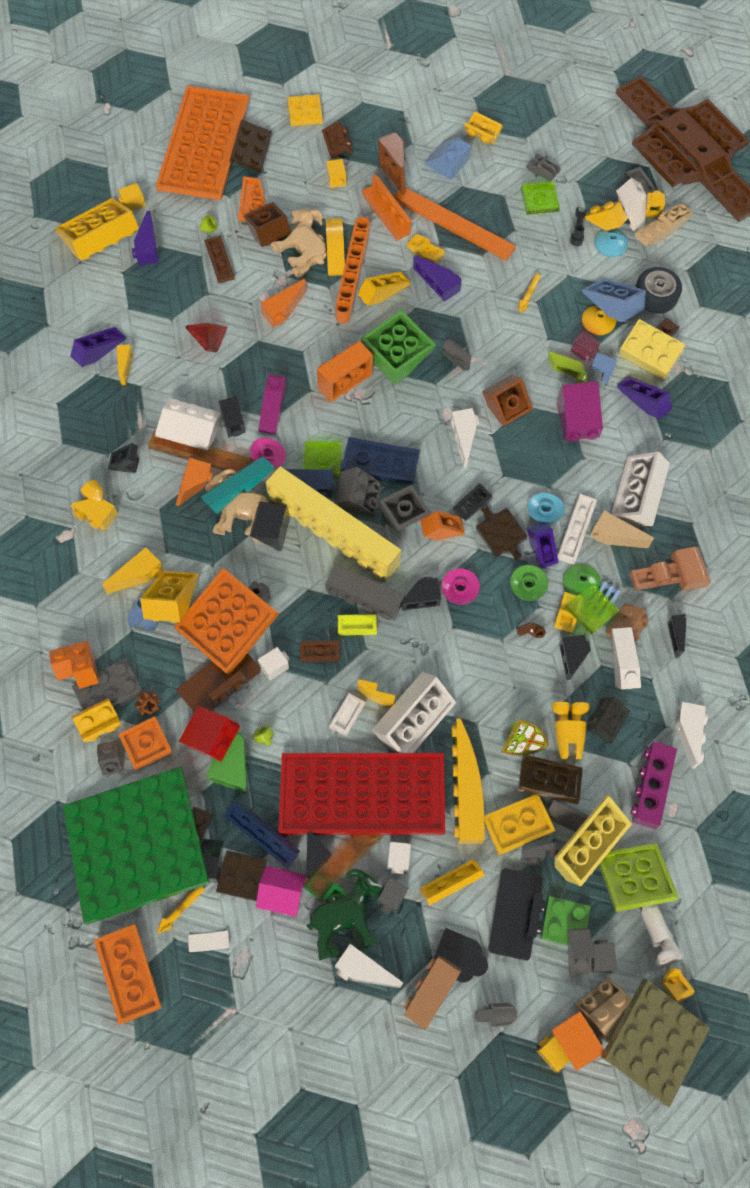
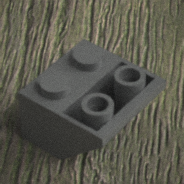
[334,467,382,516]

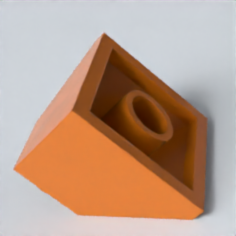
[176,457,213,506]

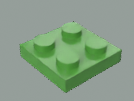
[541,896,591,946]

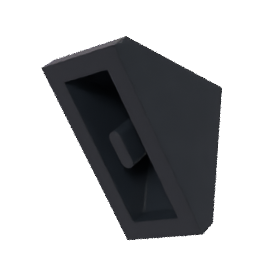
[306,833,332,878]

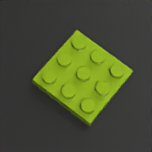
[599,843,678,912]

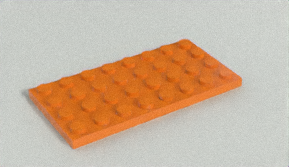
[156,86,250,200]

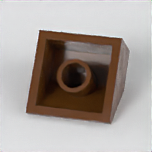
[244,202,291,247]

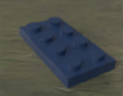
[341,437,420,485]

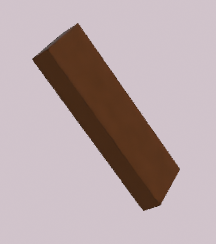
[204,236,235,284]

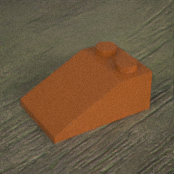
[378,132,406,195]

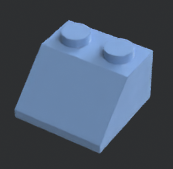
[425,137,471,180]

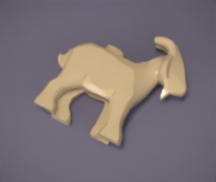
[271,209,327,279]
[205,469,270,543]

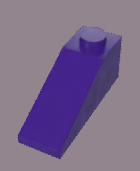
[132,211,159,265]
[413,256,462,302]
[70,327,126,367]
[617,376,672,419]

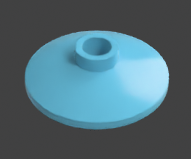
[595,229,628,257]
[527,493,565,524]

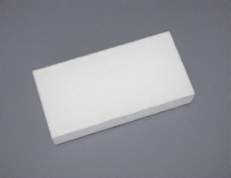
[329,693,366,737]

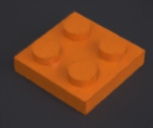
[118,716,173,771]

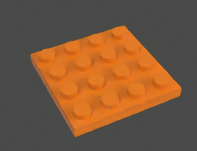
[174,568,279,675]

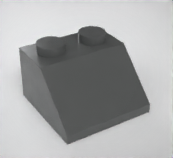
[379,485,431,531]

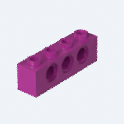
[630,742,677,830]

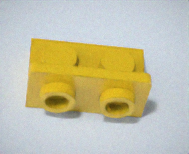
[71,698,121,743]

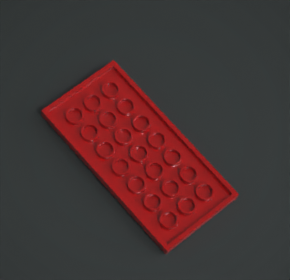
[279,753,445,835]

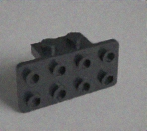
[488,868,546,961]

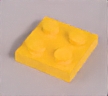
[287,94,323,126]

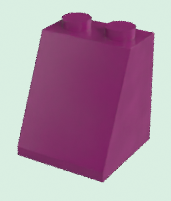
[557,381,603,442]

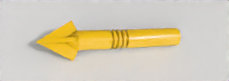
[518,273,541,313]
[157,886,205,934]

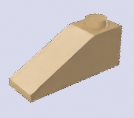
[590,510,654,548]

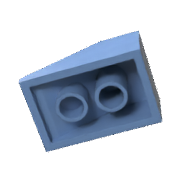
[582,278,646,322]

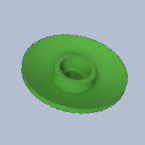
[563,564,601,600]
[510,565,548,601]

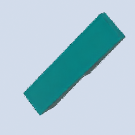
[201,456,275,514]

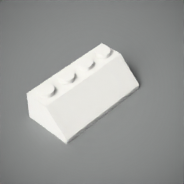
[611,451,670,528]
[372,672,456,753]

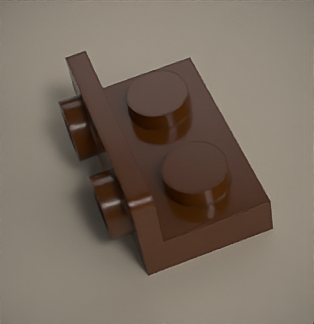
[322,120,353,158]

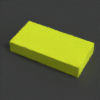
[338,614,377,635]

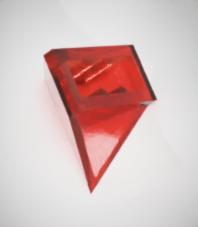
[185,323,228,353]

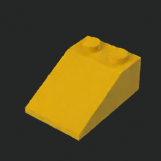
[140,570,199,623]

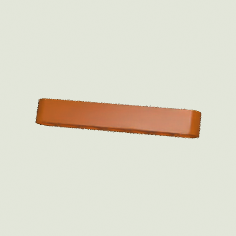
[336,217,370,323]

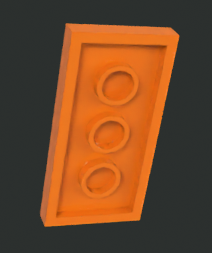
[94,924,162,1025]

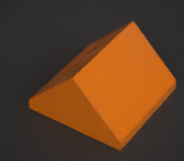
[551,1011,604,1071]

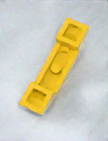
[326,218,345,276]

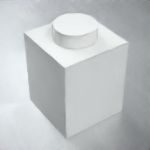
[257,647,290,681]
[387,842,411,875]

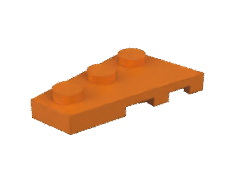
[238,176,267,222]

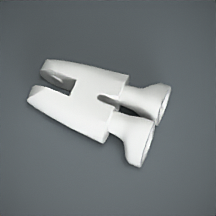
[641,904,683,968]

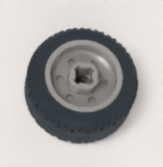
[635,267,682,314]

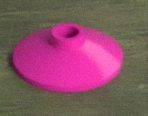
[250,438,286,469]
[442,569,480,605]

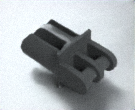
[526,154,561,182]
[443,339,472,371]
[474,1003,517,1027]

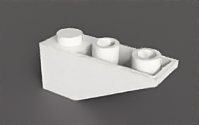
[616,178,647,232]
[675,702,708,769]

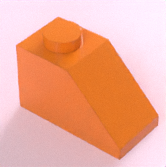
[420,511,465,540]

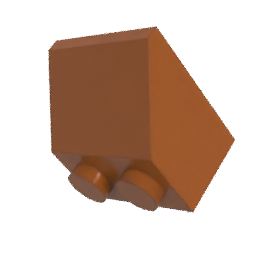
[482,375,533,426]

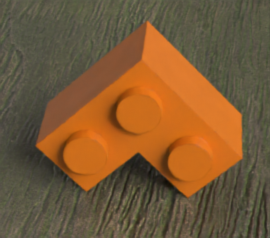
[49,640,99,689]

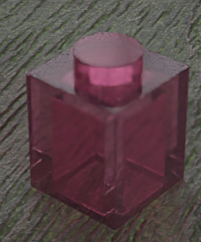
[570,331,601,363]

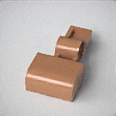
[629,547,711,591]

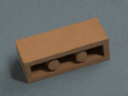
[403,955,461,1030]

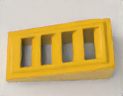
[116,344,133,385]

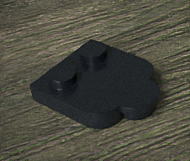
[434,927,488,983]

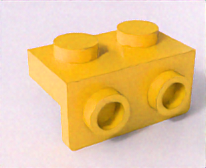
[464,111,503,145]

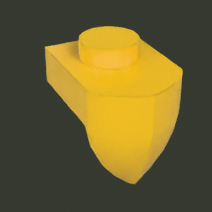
[80,480,104,501]
[662,968,695,1003]

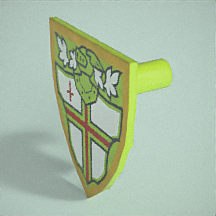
[501,719,549,756]

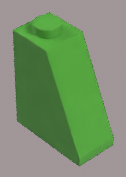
[206,732,248,793]

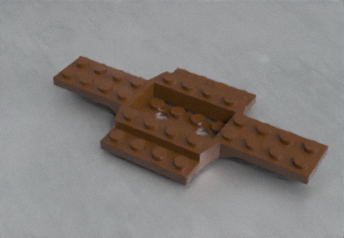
[616,76,750,222]

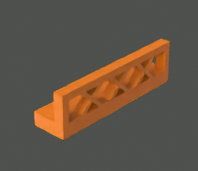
[362,174,412,241]

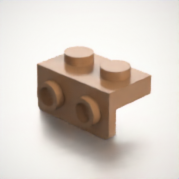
[606,603,649,643]

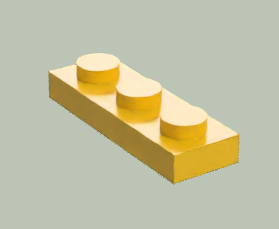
[419,859,484,906]

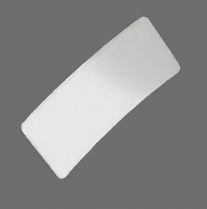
[188,931,229,952]

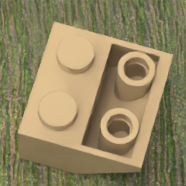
[575,978,632,1044]

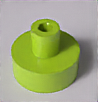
[199,215,217,234]
[252,725,274,746]

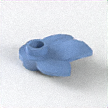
[128,596,158,632]

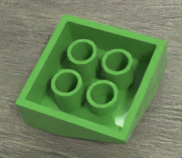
[361,310,436,385]

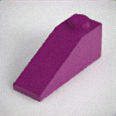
[258,374,287,434]

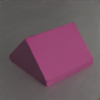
[256,866,306,917]

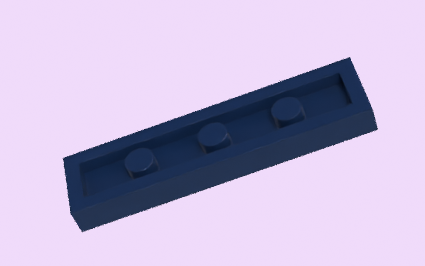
[225,799,300,869]

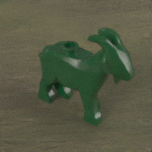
[307,869,383,961]

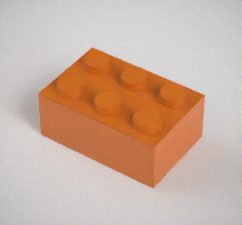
[317,341,373,403]

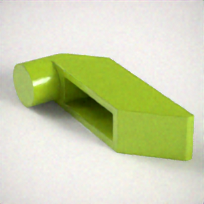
[548,351,588,383]

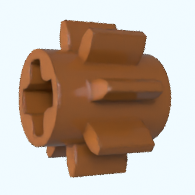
[134,690,161,716]

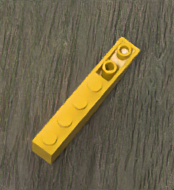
[452,719,485,844]

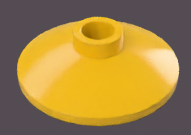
[582,305,616,335]

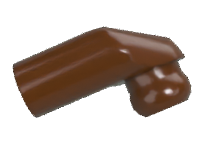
[516,622,546,638]

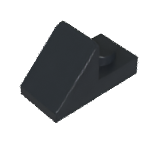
[108,443,139,473]

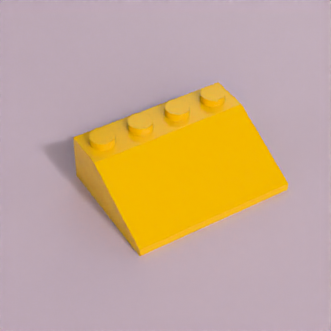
[54,198,139,261]

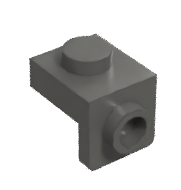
[97,740,123,775]

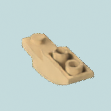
[634,203,693,247]

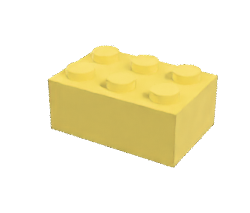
[619,319,685,381]

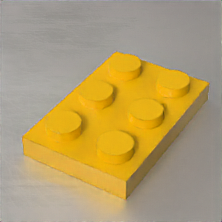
[484,795,556,856]

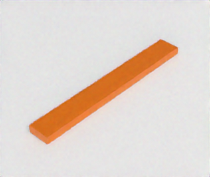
[394,188,516,261]

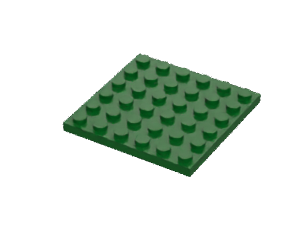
[63,766,210,925]

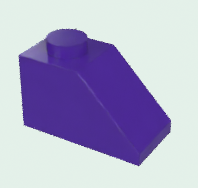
[527,523,559,568]

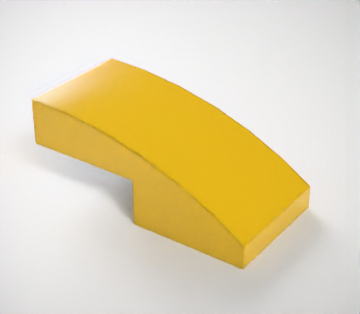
[406,234,445,264]
[554,592,583,633]
[358,679,396,708]

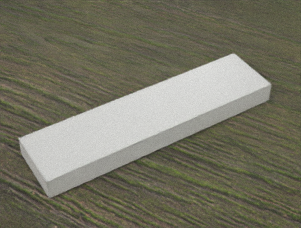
[557,494,597,565]

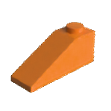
[260,279,307,327]

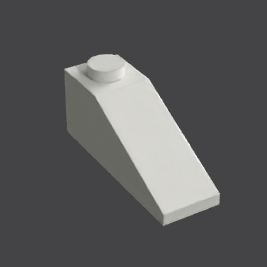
[450,408,479,468]
[611,627,641,689]
[335,944,403,988]

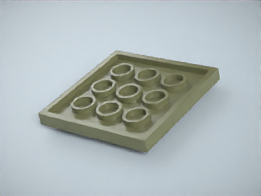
[601,978,710,1108]

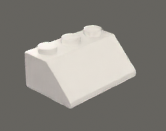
[156,398,221,451]

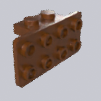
[177,653,261,712]

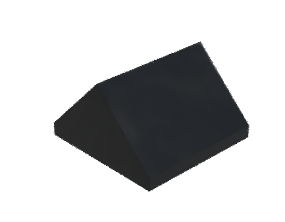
[250,502,290,551]

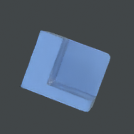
[591,353,617,383]

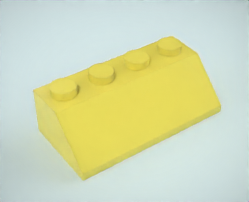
[555,795,632,887]

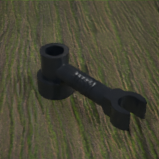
[570,207,587,246]

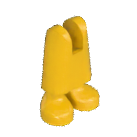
[552,702,589,759]

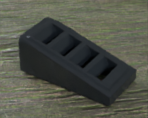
[453,483,493,522]
[667,614,687,658]

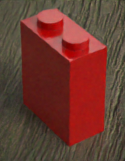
[178,706,241,762]

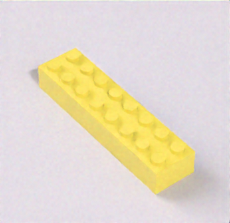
[266,466,401,582]

